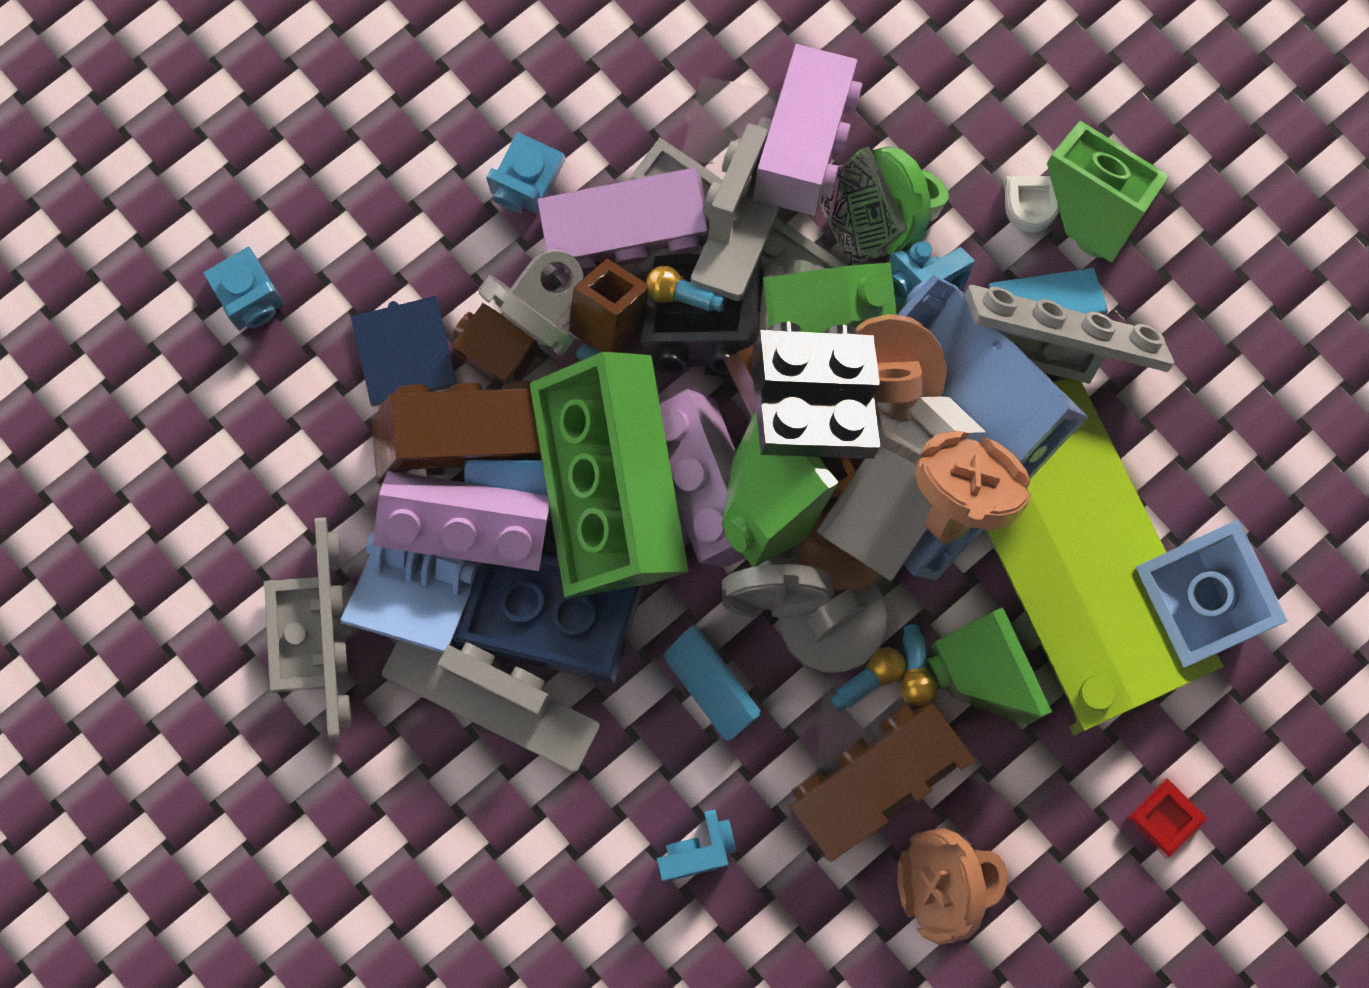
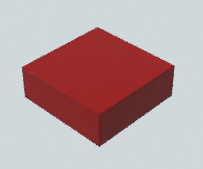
[1126,778,1208,858]

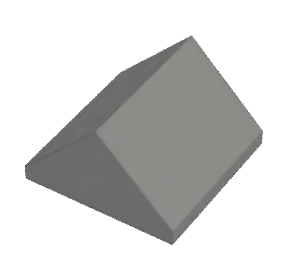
[817,437,932,581]

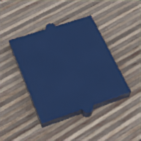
[351,296,457,407]

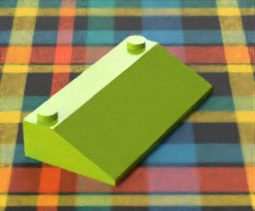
[985,378,1224,736]

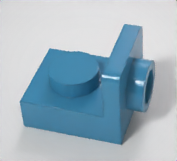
[486,132,565,215]
[203,246,284,331]
[889,247,975,309]
[657,809,737,883]

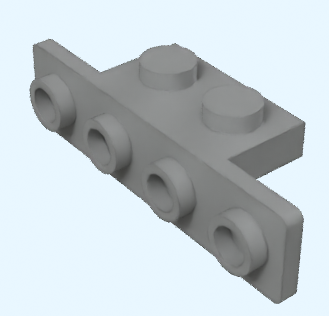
[691,117,781,301]
[964,285,1174,384]
[264,517,351,743]
[382,640,600,772]

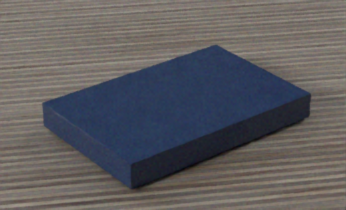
[454,553,644,684]

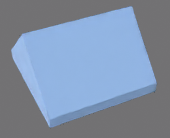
[1136,519,1288,668]

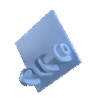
[340,532,479,653]

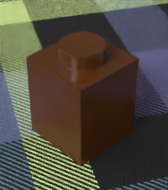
[568,259,648,353]
[452,302,540,388]

